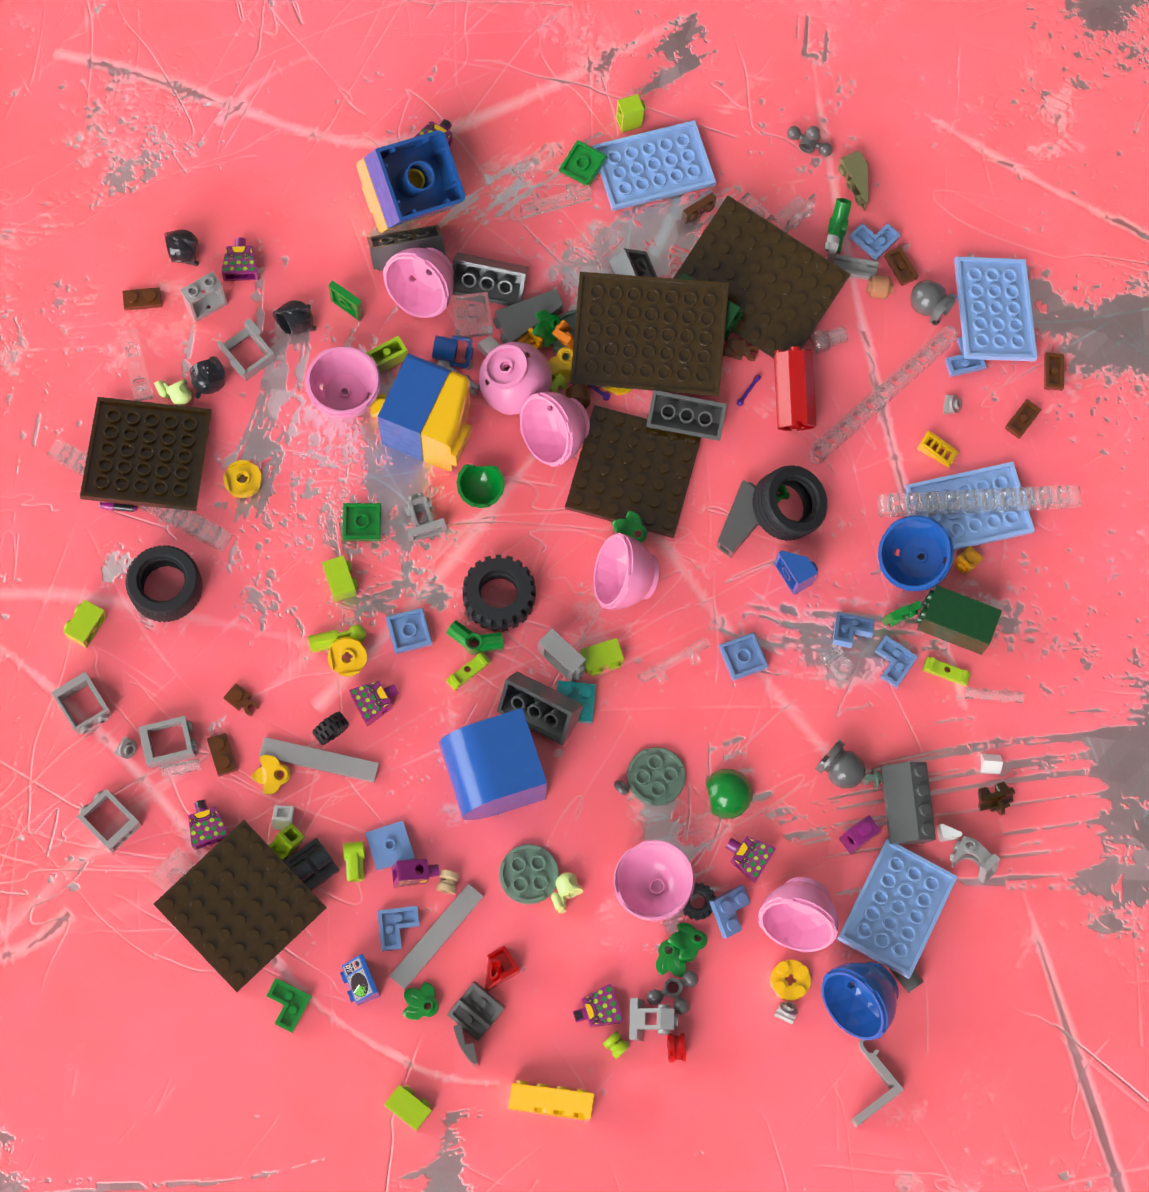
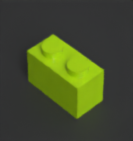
[616,94,646,133]
[366,335,408,374]
[322,555,359,602]
[64,599,107,648]
[580,638,624,676]
[384,1085,432,1131]

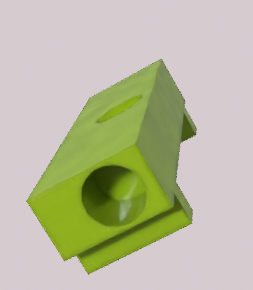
[446,652,491,691]
[922,657,971,687]

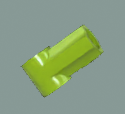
[343,841,365,882]

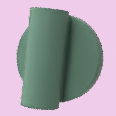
[861,768,882,788]

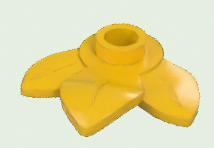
[548,347,573,383]
[251,755,291,794]

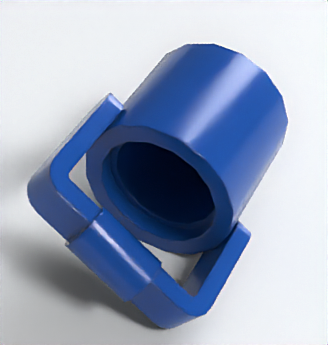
[432,335,474,368]

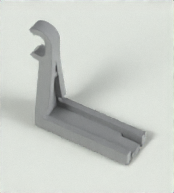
[825,235,879,280]
[851,1039,904,1128]

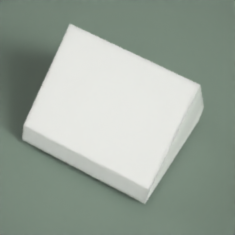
[980,754,1003,775]

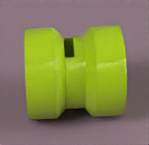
[602,1031,631,1059]

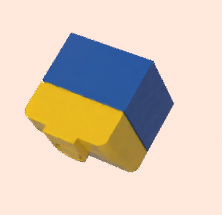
[357,130,465,233]
[377,353,473,471]

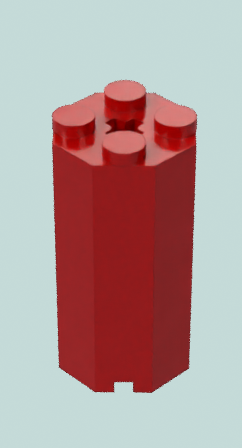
[774,346,817,431]

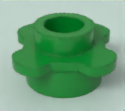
[776,485,790,503]

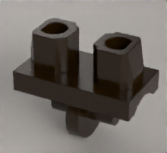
[978,782,1015,815]

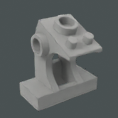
[404,492,446,543]
[950,836,1000,884]
[629,998,678,1041]

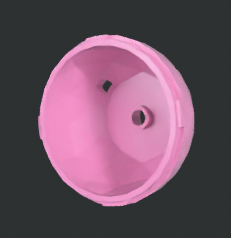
[383,248,454,318]
[479,342,552,415]
[305,346,381,419]
[520,392,590,467]
[593,533,659,610]
[758,877,839,952]

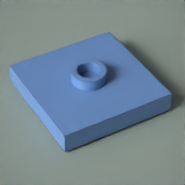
[386,607,433,655]
[718,632,769,681]
[365,821,415,871]

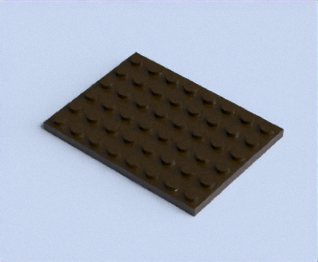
[673,195,851,359]
[570,272,729,396]

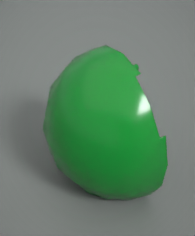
[456,464,505,508]
[705,769,753,819]

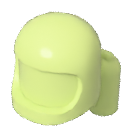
[154,379,192,406]
[551,872,583,914]

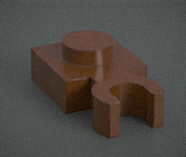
[724,336,758,361]
[223,683,260,717]

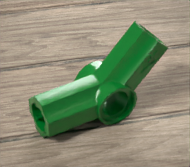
[825,198,852,254]
[446,620,504,655]

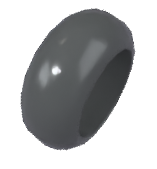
[614,780,630,795]

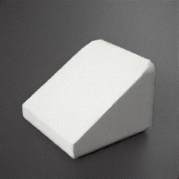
[477,336,500,356]
[272,805,295,830]
[937,824,962,842]

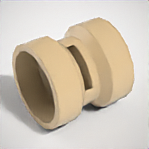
[436,870,460,894]

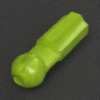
[308,624,367,653]

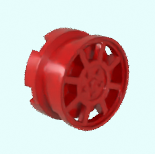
[667,1033,686,1063]

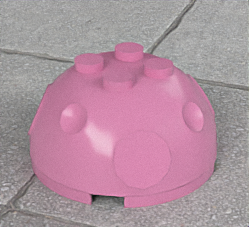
[614,840,695,921]

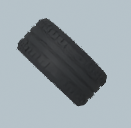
[752,465,828,541]
[125,545,203,622]

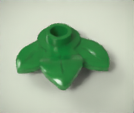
[532,310,561,347]
[612,511,648,543]
[667,923,708,961]
[655,940,695,978]
[402,982,439,1020]

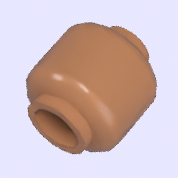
[866,274,894,300]

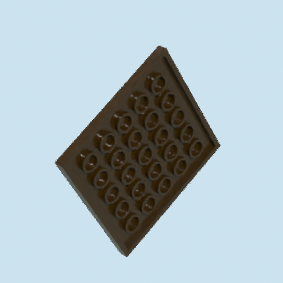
[80,397,212,511]
[565,405,701,538]
[153,819,327,992]

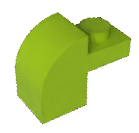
[269,823,305,861]

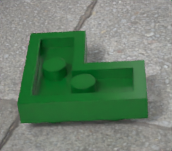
[881,601,922,627]
[266,978,312,1034]

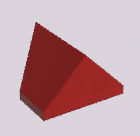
[485,945,520,991]

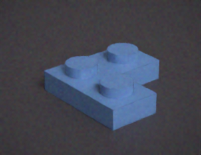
[849,223,901,261]
[945,337,986,377]
[832,612,875,648]
[875,635,918,689]
[709,885,751,938]
[377,906,420,952]

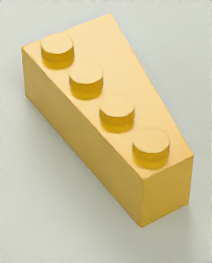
[508,1080,594,1121]

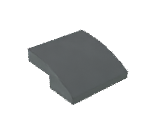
[447,981,506,1041]
[453,1024,478,1068]

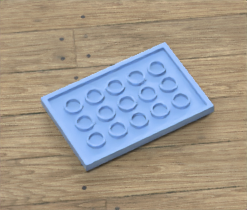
[592,120,716,211]
[954,256,1037,361]
[905,462,1035,550]
[837,838,958,979]

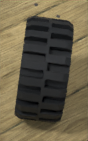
[462,555,536,632]

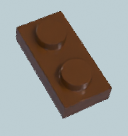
[681,192,717,224]
[884,246,918,286]
[123,287,162,311]
[1044,352,1064,391]
[1004,399,1042,439]
[207,733,238,777]

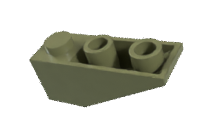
[838,150,869,211]

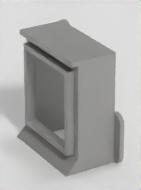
[217,319,275,381]

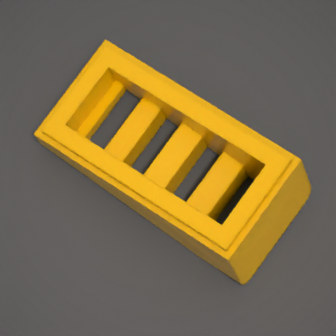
[917,430,959,468]

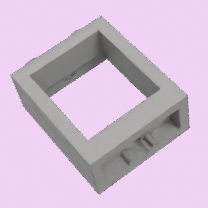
[180,271,228,322]
[538,629,586,682]
[51,672,112,735]
[138,716,198,769]
[77,789,142,853]

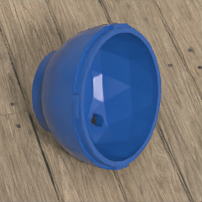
[878,515,954,591]
[821,962,899,1040]

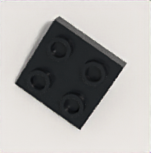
[284,838,340,891]

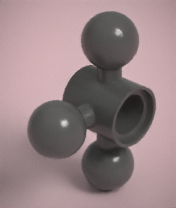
[787,126,833,157]
[647,971,699,1015]

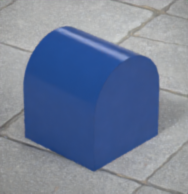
[439,708,547,820]

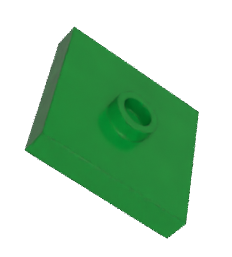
[559,140,608,188]
[328,280,364,321]
[342,503,381,541]

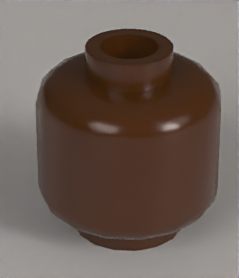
[565,384,591,409]

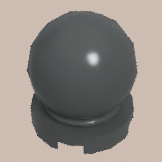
[910,280,958,326]
[815,739,866,789]

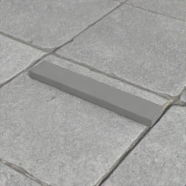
[259,737,379,783]
[390,883,484,990]

